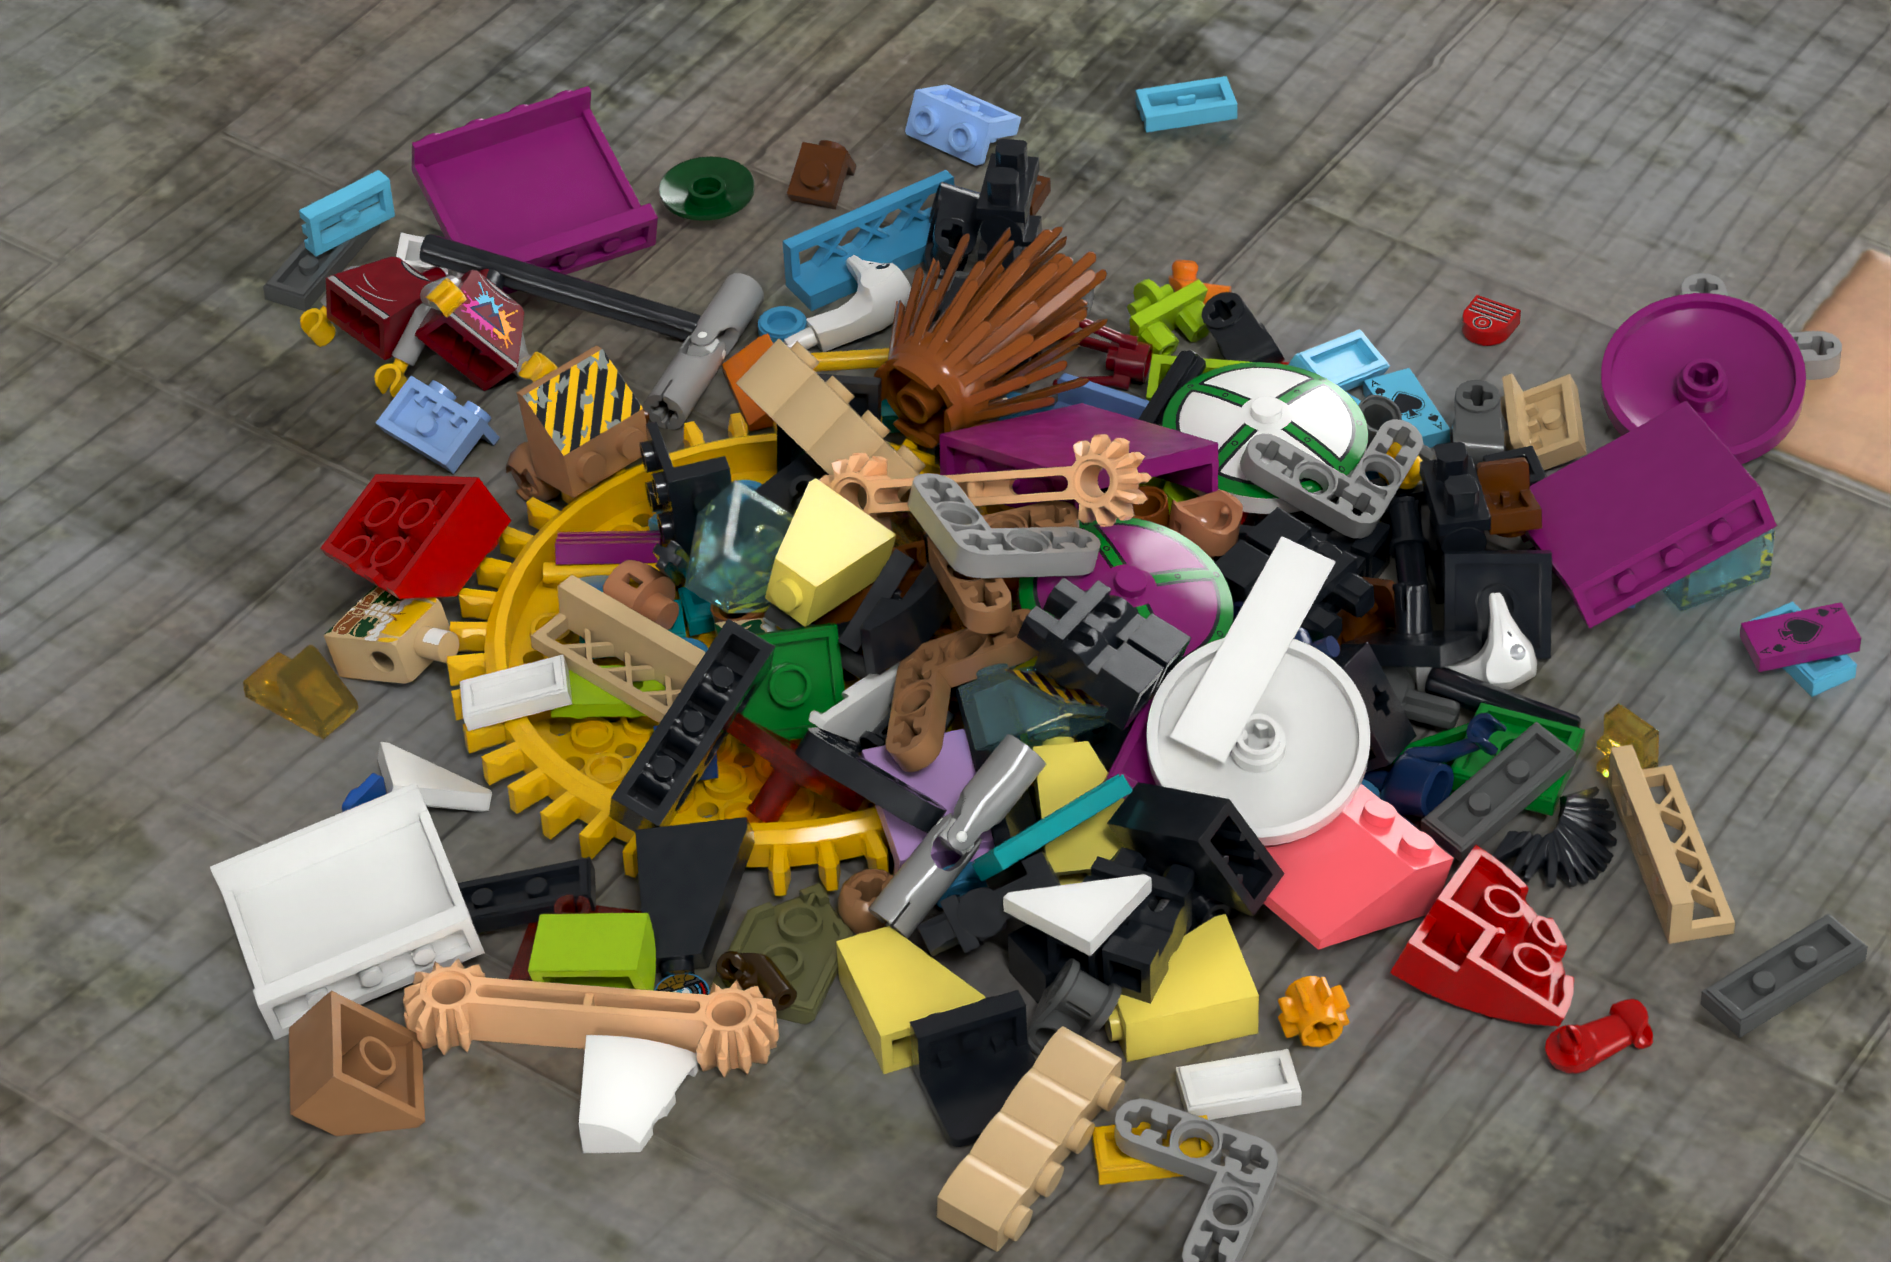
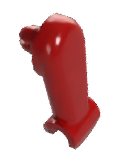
[1545,999,1654,1074]

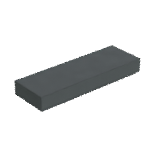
[263,210,380,311]
[1421,722,1577,863]
[1701,914,1868,1038]

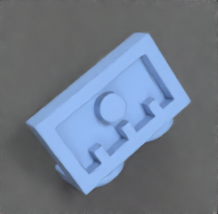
[905,84,1021,166]
[376,376,500,474]

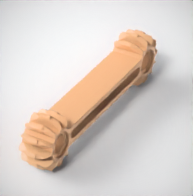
[819,434,1152,532]
[403,958,779,1078]

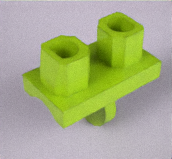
[1127,279,1210,356]

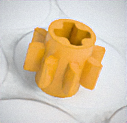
[1277,976,1350,1047]

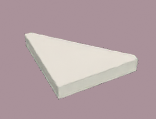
[808,662,900,744]
[377,742,492,812]
[1003,874,1152,956]

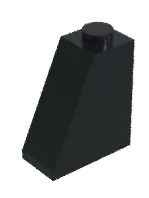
[1107,782,1285,916]
[635,817,755,978]

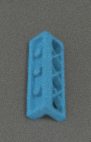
[782,170,954,311]

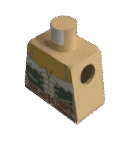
[324,585,459,684]

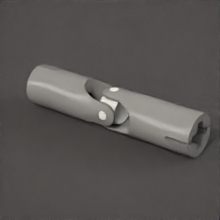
[644,273,764,430]
[868,734,1046,939]

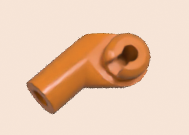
[1169,260,1232,305]

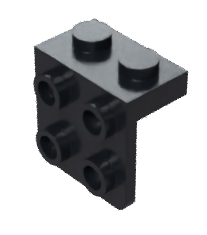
[639,422,740,560]
[910,990,1036,1147]

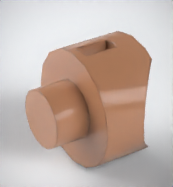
[1167,489,1243,561]
[603,560,679,630]

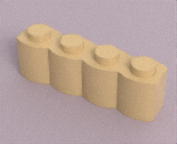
[736,339,926,524]
[937,1026,1125,1252]

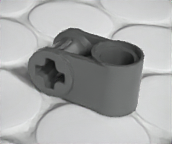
[1450,380,1504,466]
[1027,958,1122,1056]

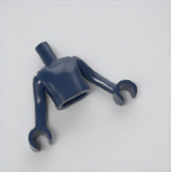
[1363,713,1507,856]

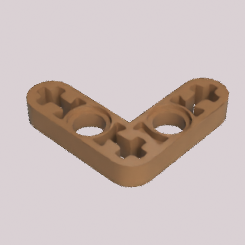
[927,500,1079,634]
[886,609,1040,772]

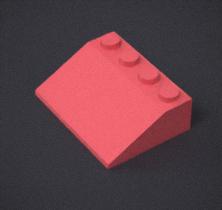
[1263,784,1454,950]

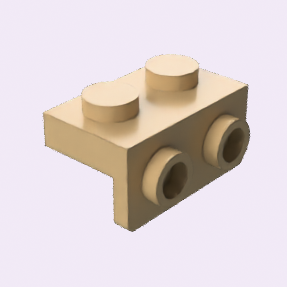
[1501,373,1587,470]

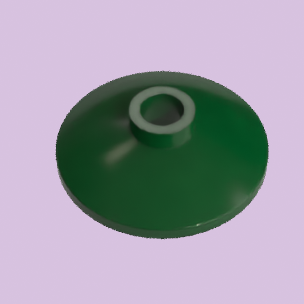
[659,156,755,221]

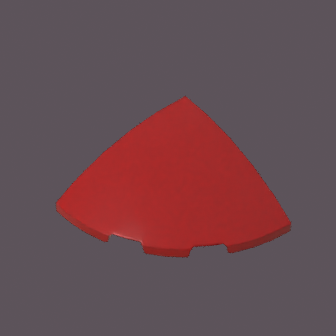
[1390,845,1574,1027]

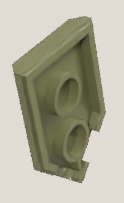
[709,883,853,1025]

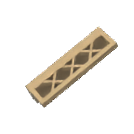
[531,575,706,723]
[1608,745,1735,944]

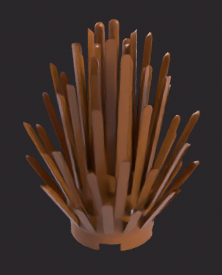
[874,227,1108,449]

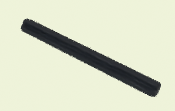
[420,234,701,341]

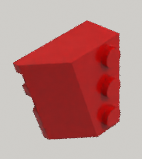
[320,474,512,599]

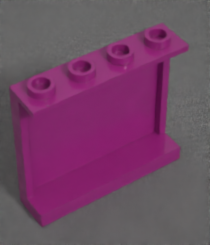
[411,86,658,294]
[1520,401,1777,629]
[940,403,1219,511]

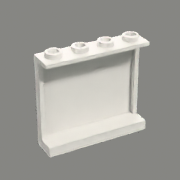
[210,782,485,1040]

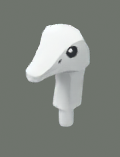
[784,255,911,352]
[1403,593,1537,692]

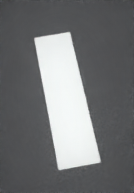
[1170,536,1336,763]

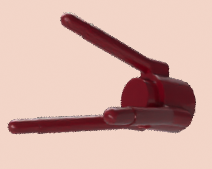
[1053,318,1153,390]

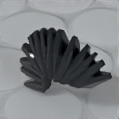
[1492,786,1617,888]

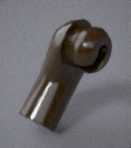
[716,951,797,1010]

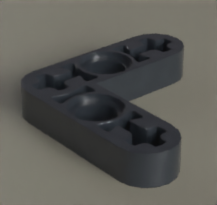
[794,727,947,833]

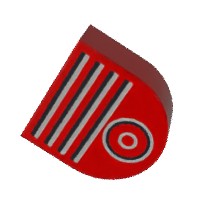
[1462,295,1521,346]

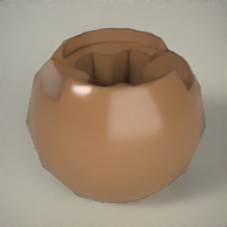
[506,441,562,502]
[837,869,894,934]

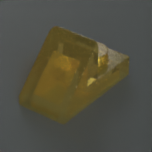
[243,644,359,739]

